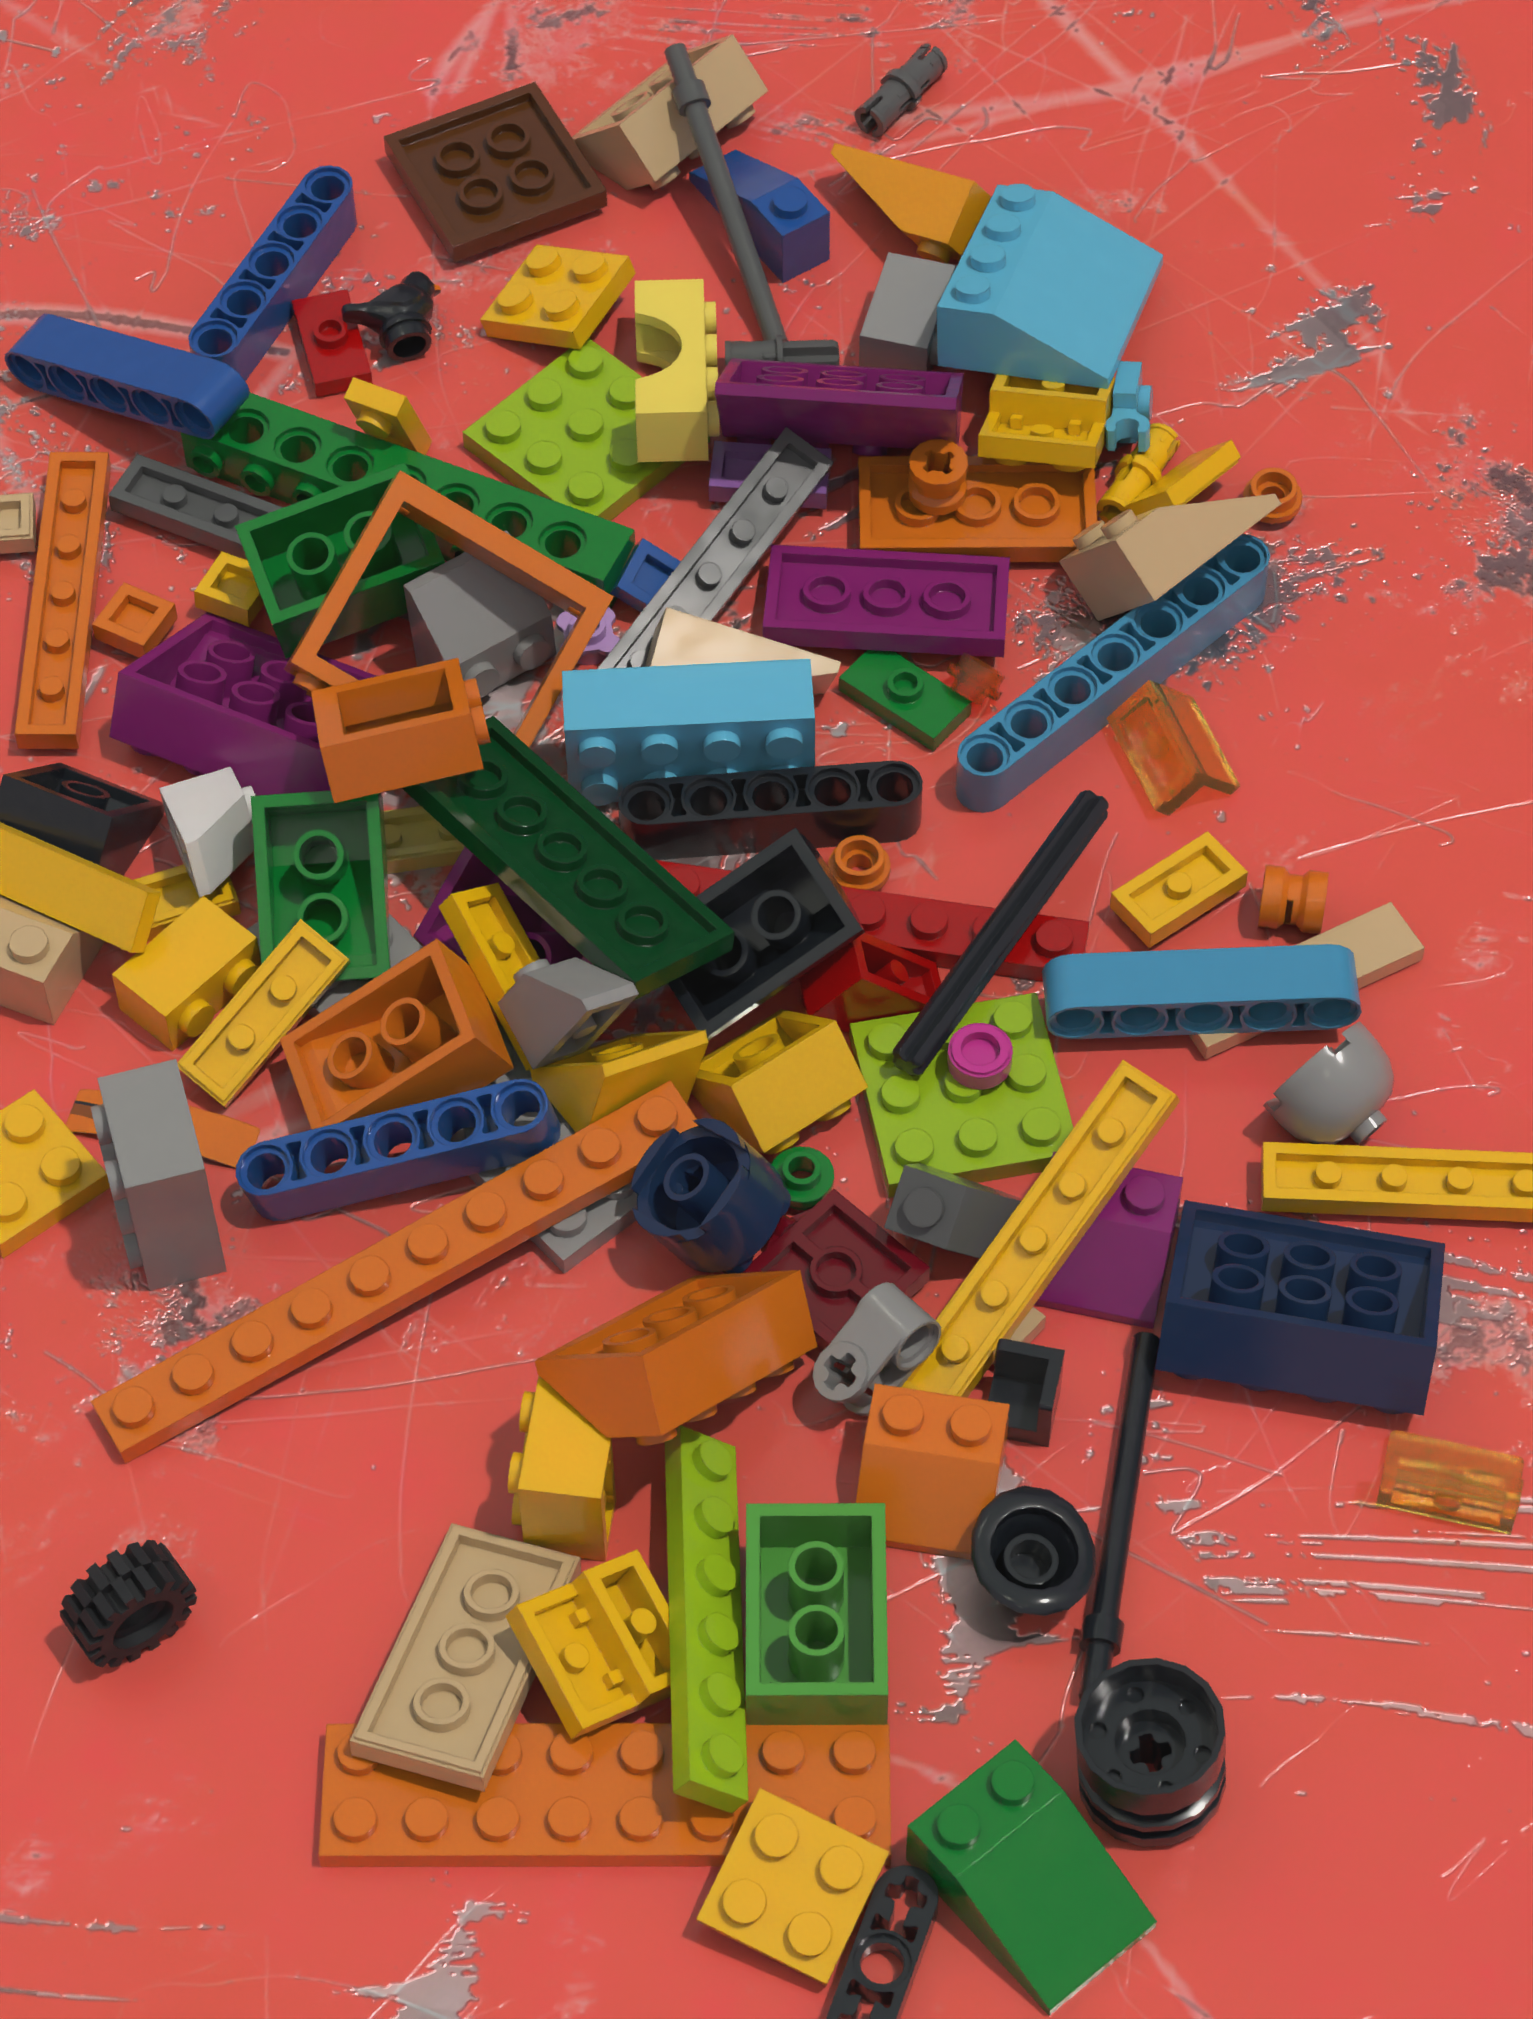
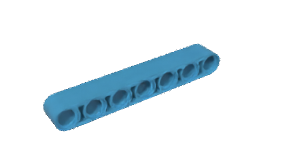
[955,534,1270,813]

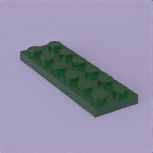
[402,716,735,1001]

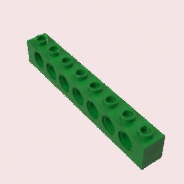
[180,393,636,609]

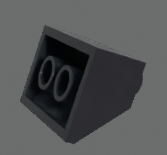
[668,827,865,1041]

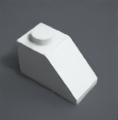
[159,767,255,897]

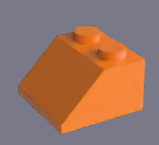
[856,1383,1010,1560]

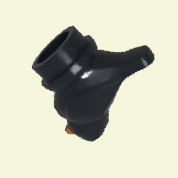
[341,271,441,361]

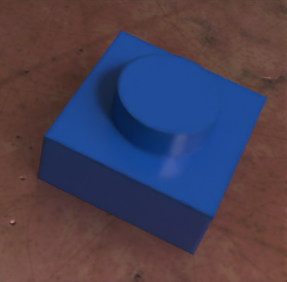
[610,538,681,612]

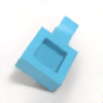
[1105,361,1153,452]

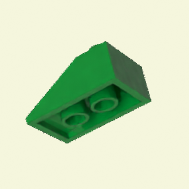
[251,791,391,982]
[906,1739,1157,2016]

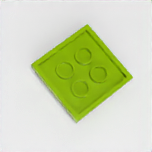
[462,338,710,521]
[849,992,1073,1198]

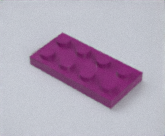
[763,545,1010,657]

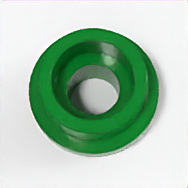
[772,1146,834,1210]

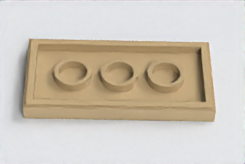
[350,1523,581,1792]

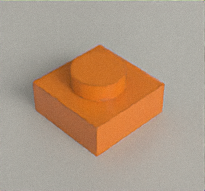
[92,582,178,658]

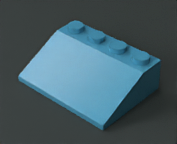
[937,184,1163,389]

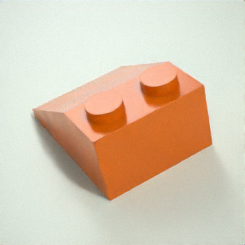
[280,939,514,1129]

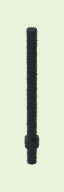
[1079,1332,1160,1699]

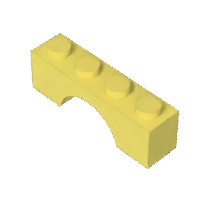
[635,279,720,462]

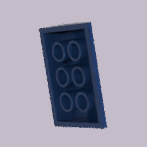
[1155,1200,1445,1416]

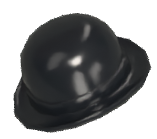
[971,1486,1095,1616]

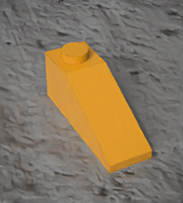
[831,143,991,264]

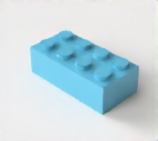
[562,659,815,806]

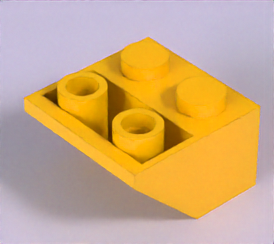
[508,1375,616,1561]

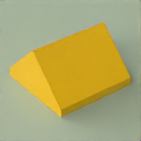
[529,1030,708,1132]

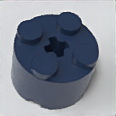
[631,1118,791,1274]

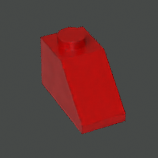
[799,933,941,1034]

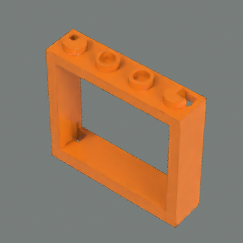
[284,470,614,748]

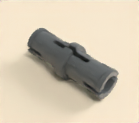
[855,43,948,137]

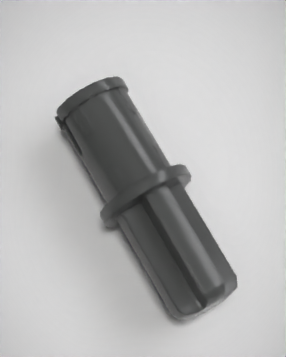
[725,335,839,367]

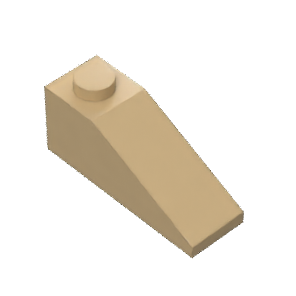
[645,607,841,695]

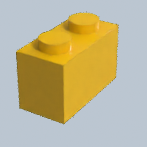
[112,895,261,1052]

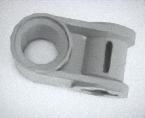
[813,1282,941,1416]

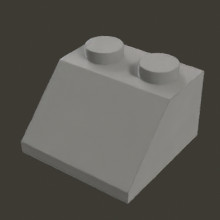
[403,530,557,698]

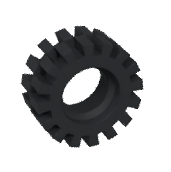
[60,1540,197,1667]

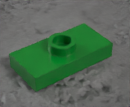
[839,650,972,751]

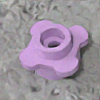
[556,607,620,665]

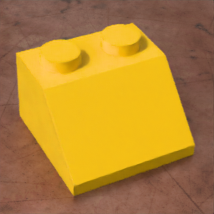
[691,1009,868,1154]

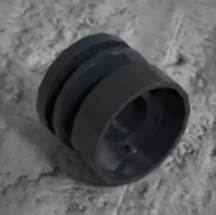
[1074,1658,1226,1847]

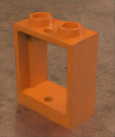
[311,658,491,803]

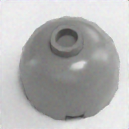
[1263,1021,1394,1145]

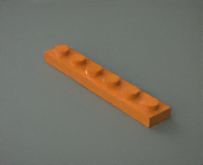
[15,452,111,749]

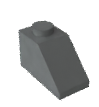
[884,1163,1022,1258]

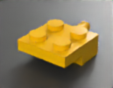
[978,374,1116,472]
[505,1549,671,1740]

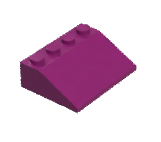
[715,358,964,456]
[109,612,376,796]

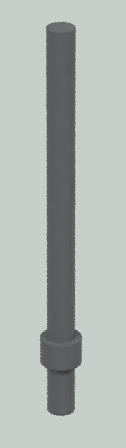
[664,43,788,341]

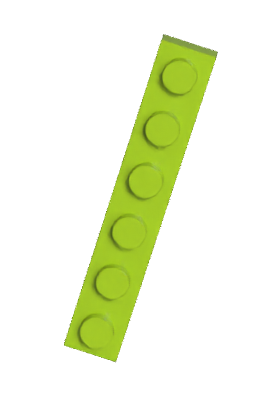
[665,1425,749,1813]

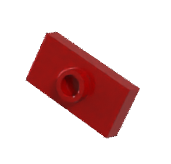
[291,289,373,397]

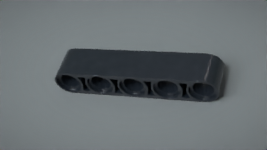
[618,761,923,860]

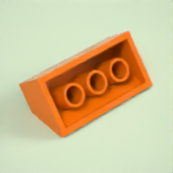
[534,1270,817,1446]

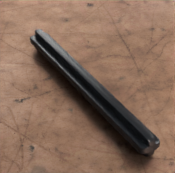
[893,790,1109,1076]

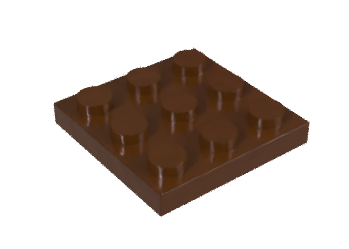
[384,82,607,263]

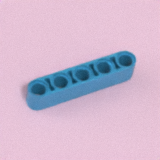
[1042,944,1362,1039]

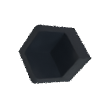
[988,1339,1065,1447]

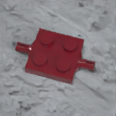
[742,1189,930,1364]

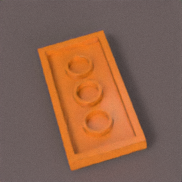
[858,456,1097,562]

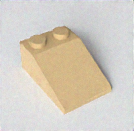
[1059,494,1281,621]

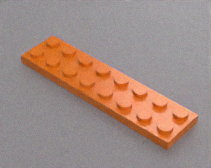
[318,1723,891,1867]

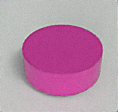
[947,1023,1013,1089]

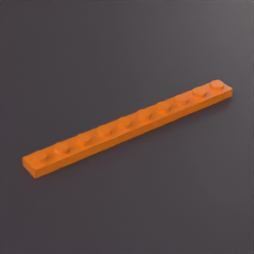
[91,1080,698,1464]

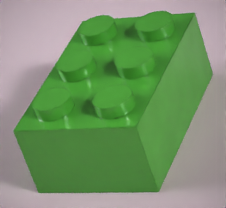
[746,1503,888,1725]

